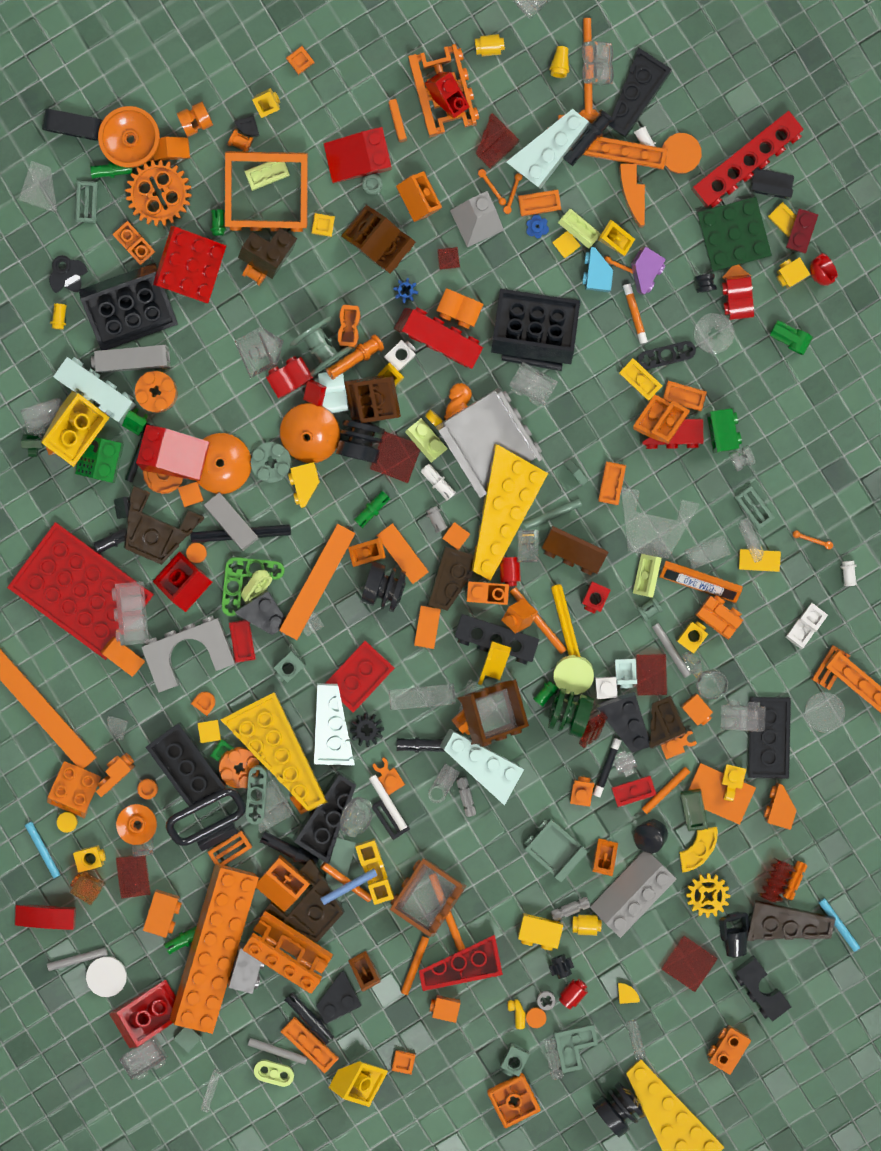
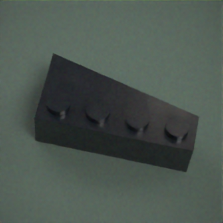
[293,771,356,864]

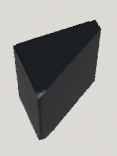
[114,497,130,519]

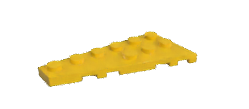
[221,693,327,811]
[626,1058,724,1151]

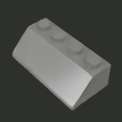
[590,851,676,938]

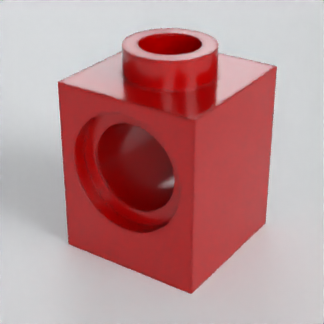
[582,581,611,614]

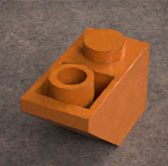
[467,581,509,605]
[763,783,797,830]

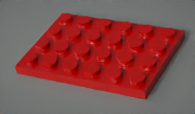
[7,522,155,660]

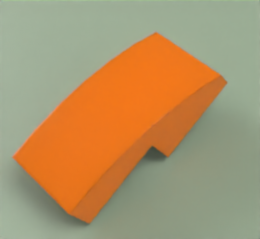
[112,221,155,265]

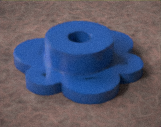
[526,215,549,239]

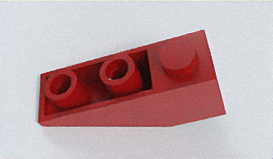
[641,419,704,449]

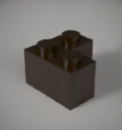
[238,228,297,279]

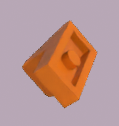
[348,538,386,567]

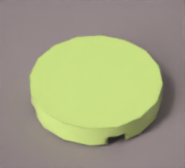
[554,655,594,695]

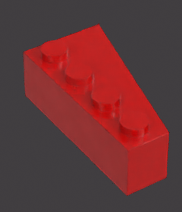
[394,307,484,369]
[419,935,503,991]

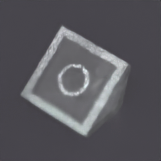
[234,327,283,378]

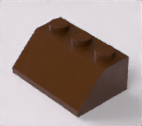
[541,526,608,576]

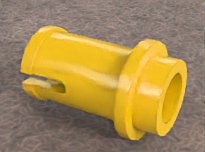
[50,303,67,330]

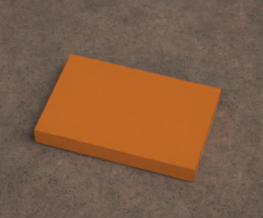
[688,763,756,825]

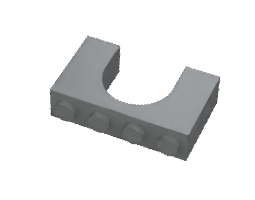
[141,616,236,693]

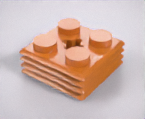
[487,1073,541,1128]

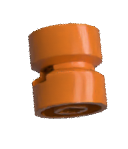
[176,101,214,137]

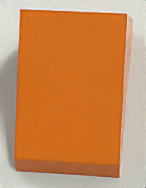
[149,137,190,162]
[591,838,618,876]

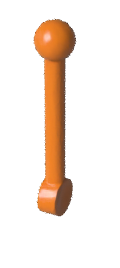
[478,169,506,205]
[503,173,522,214]
[604,256,633,274]
[792,530,833,549]

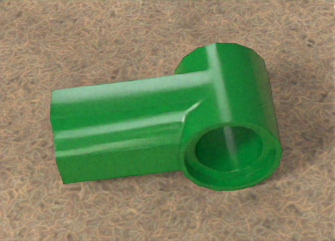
[769,320,813,355]

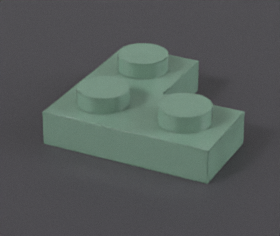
[554,1024,598,1073]

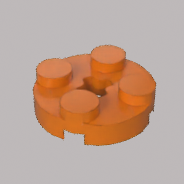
[218,747,259,788]

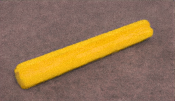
[551,584,581,657]

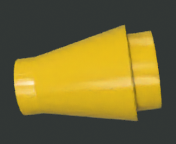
[549,46,569,78]

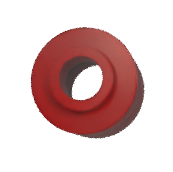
[500,557,521,587]
[559,979,588,1010]

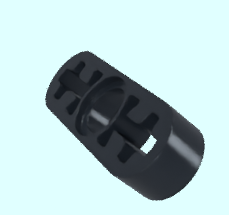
[637,341,696,370]

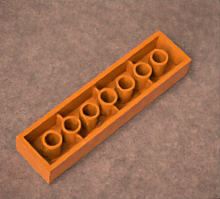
[170,863,259,1034]

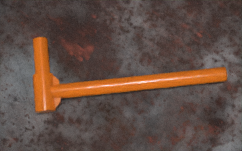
[558,18,599,123]

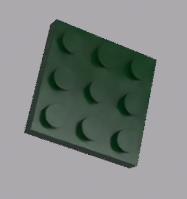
[697,197,772,272]

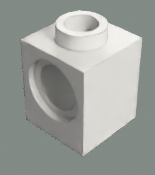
[384,340,416,372]

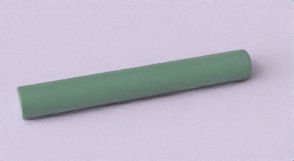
[523,498,582,530]

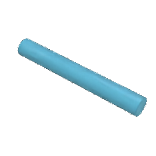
[25,821,61,879]
[818,898,860,952]

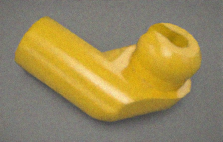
[508,999,525,1029]

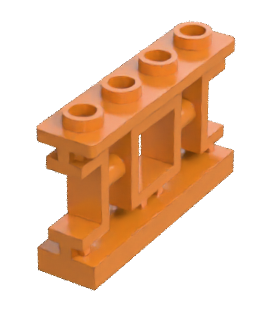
[408,44,479,138]
[243,911,333,993]

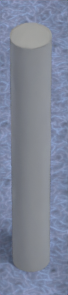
[652,623,691,678]
[47,947,108,971]
[248,1038,308,1065]

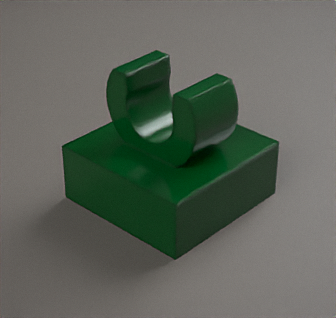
[21,434,44,457]

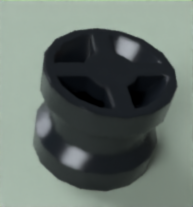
[694,273,717,293]

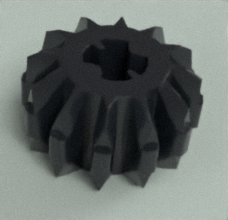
[350,712,384,747]

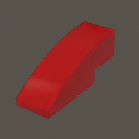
[15,905,76,930]

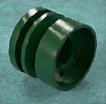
[548,688,594,738]

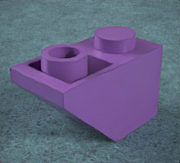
[631,246,666,294]

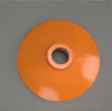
[116,804,157,845]

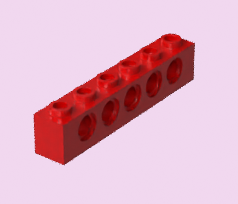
[691,111,804,208]

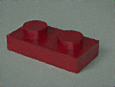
[786,208,818,254]

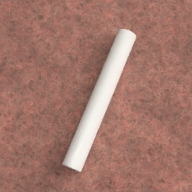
[369,774,407,831]

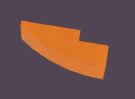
[619,164,645,228]

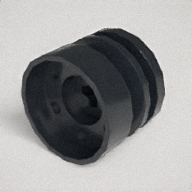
[336,419,385,463]
[360,561,406,612]
[592,1082,646,1138]

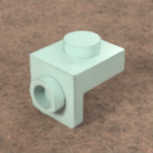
[615,659,637,688]

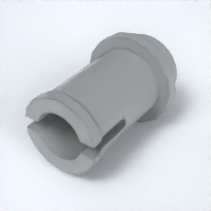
[426,506,448,533]

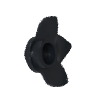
[49,255,88,293]

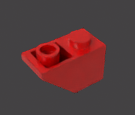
[425,72,470,118]

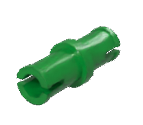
[90,162,133,179]
[353,490,391,528]
[164,926,197,955]

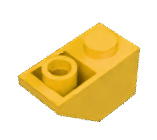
[288,462,320,508]

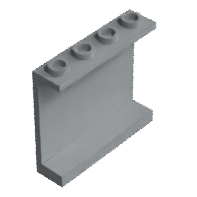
[436,388,542,498]

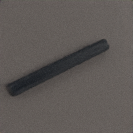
[190,525,291,543]

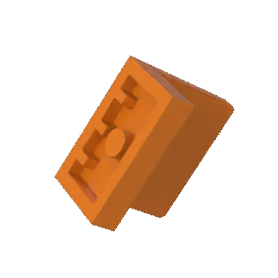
[47,762,101,819]

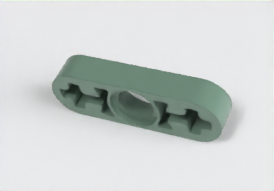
[246,765,268,825]

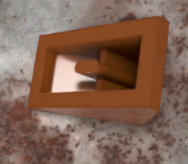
[348,951,381,992]

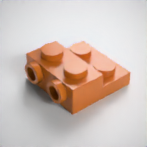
[96,753,135,797]

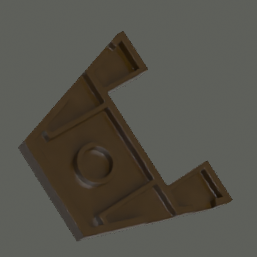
[124,485,205,565]
[259,858,344,942]

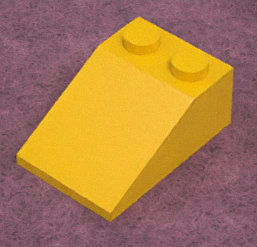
[41,391,110,467]

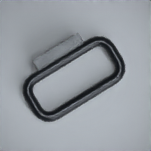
[166,788,246,852]

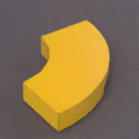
[679,826,718,873]

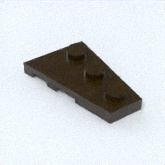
[427,546,474,611]

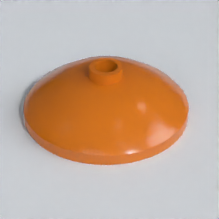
[98,106,160,168]
[280,403,340,463]
[197,433,251,494]

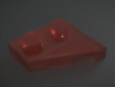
[476,113,520,170]

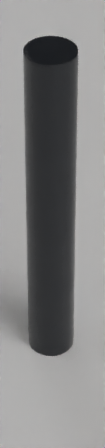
[501,354,563,371]
[125,423,154,482]

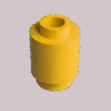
[475,34,505,57]
[572,914,602,936]

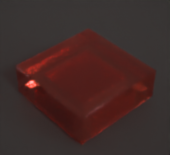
[438,247,460,270]

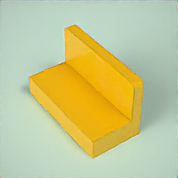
[478,641,511,686]

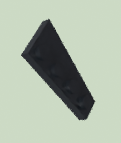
[609,47,672,138]

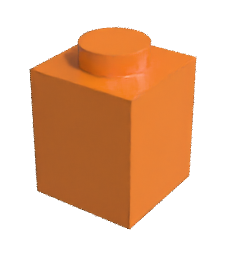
[502,599,538,634]
[680,693,713,726]
[429,995,460,1023]

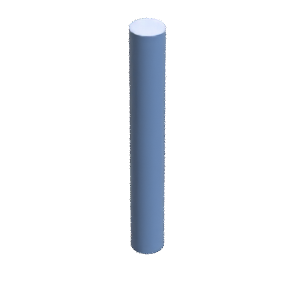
[320,868,378,905]

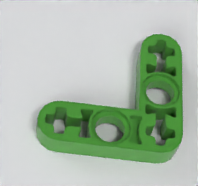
[222,557,285,616]

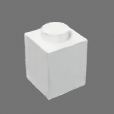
[594,676,617,699]

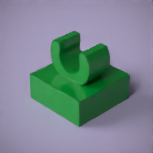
[122,408,148,436]

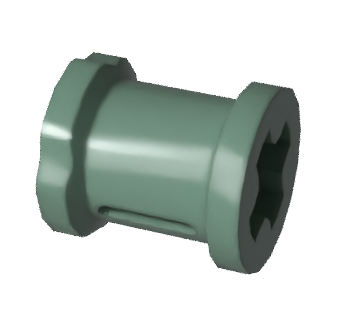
[636,597,663,622]

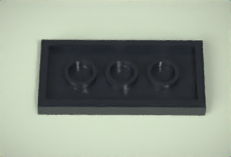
[748,696,791,779]

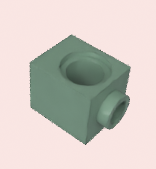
[274,651,306,683]
[500,1042,530,1077]

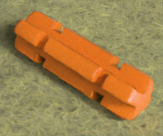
[783,861,807,900]

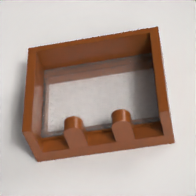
[390,858,467,937]

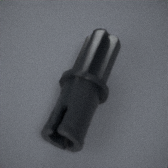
[93,528,126,554]

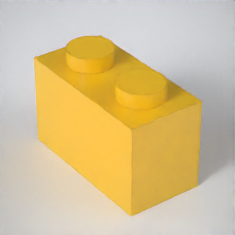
[518,913,563,951]

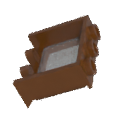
[457,679,529,747]

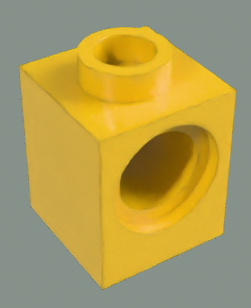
[676,621,708,654]
[73,845,106,873]

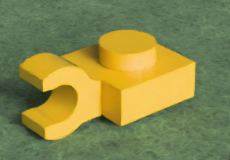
[721,764,746,801]

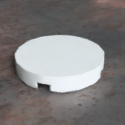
[86,956,127,997]

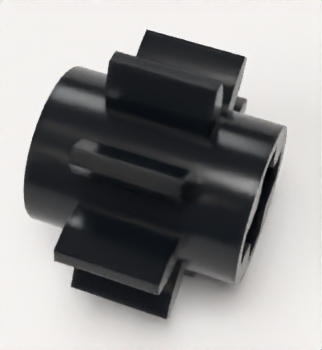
[549,954,574,979]

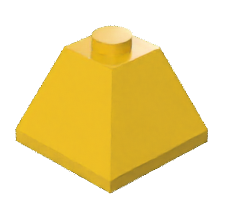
[328,1061,388,1107]

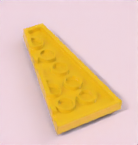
[471,444,548,580]

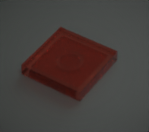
[370,431,420,483]
[661,935,718,992]

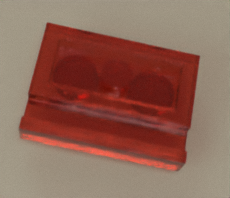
[636,654,667,696]
[116,854,151,899]

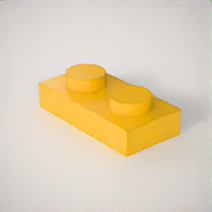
[619,358,662,401]

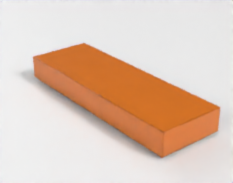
[376,523,429,584]
[281,1016,339,1074]

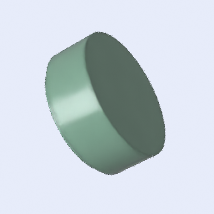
[362,174,383,195]

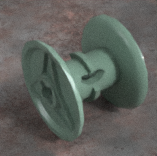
[289,316,353,377]

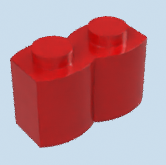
[722,274,754,320]
[266,356,314,399]

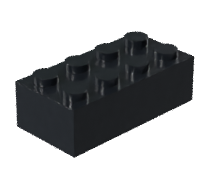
[145,722,228,806]

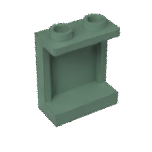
[524,818,588,882]

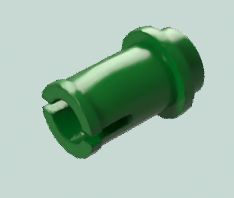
[210,209,226,236]
[533,680,558,707]

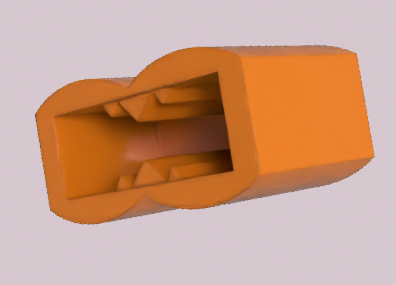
[436,288,484,329]
[338,305,361,349]

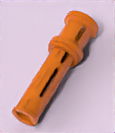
[326,334,384,380]

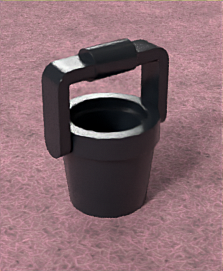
[719,911,749,957]

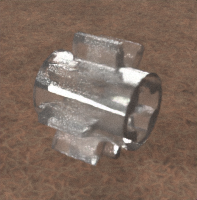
[613,751,638,777]

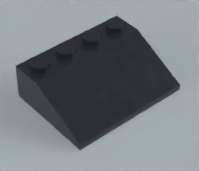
[79,262,178,351]
[491,289,580,364]

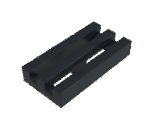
[371,800,410,840]

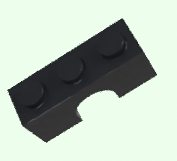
[734,955,792,1022]

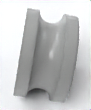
[537,991,555,1010]

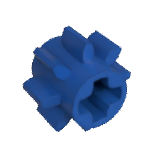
[393,278,418,304]

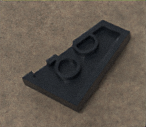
[595,692,650,753]

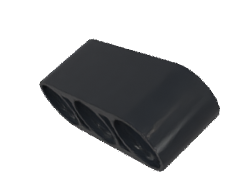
[42,109,103,141]

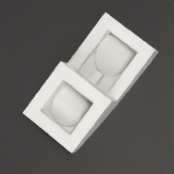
[785,603,828,649]

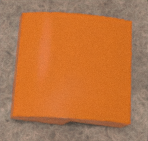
[633,395,690,444]

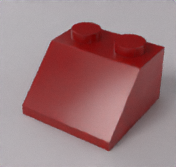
[152,551,212,612]

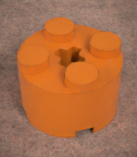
[135,371,178,413]

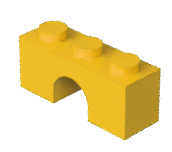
[355,838,394,905]

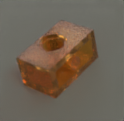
[70,871,106,905]

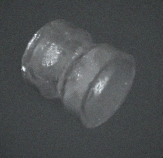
[729,445,756,472]

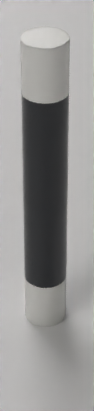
[593,738,622,797]

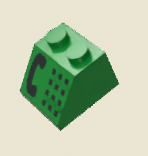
[75,437,124,483]

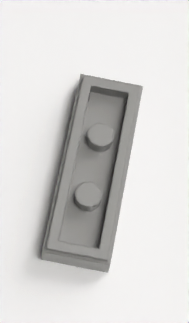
[204,492,258,551]

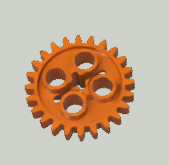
[125,160,192,227]

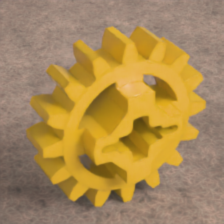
[686,873,730,918]

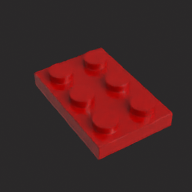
[325,640,395,713]

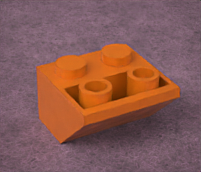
[256,855,310,912]

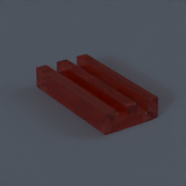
[579,713,608,749]

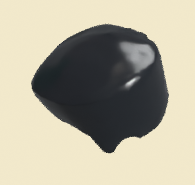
[634,819,668,853]

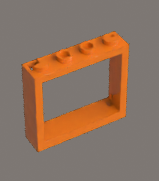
[225,151,308,232]

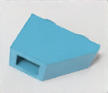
[582,247,613,292]

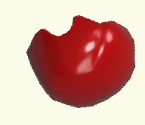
[810,253,838,286]

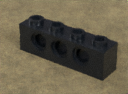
[454,614,540,665]

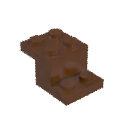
[341,205,416,274]
[344,375,401,423]

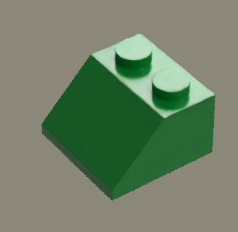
[706,408,742,453]

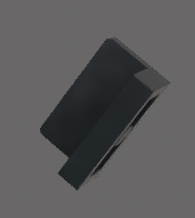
[750,168,794,200]

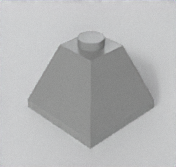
[450,191,504,248]

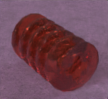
[757,858,796,903]

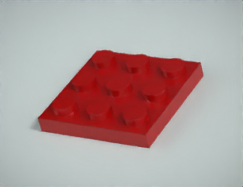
[153,226,227,304]

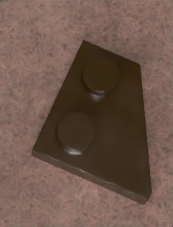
[649,696,687,749]

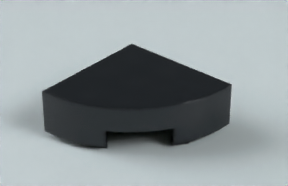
[234,115,260,137]

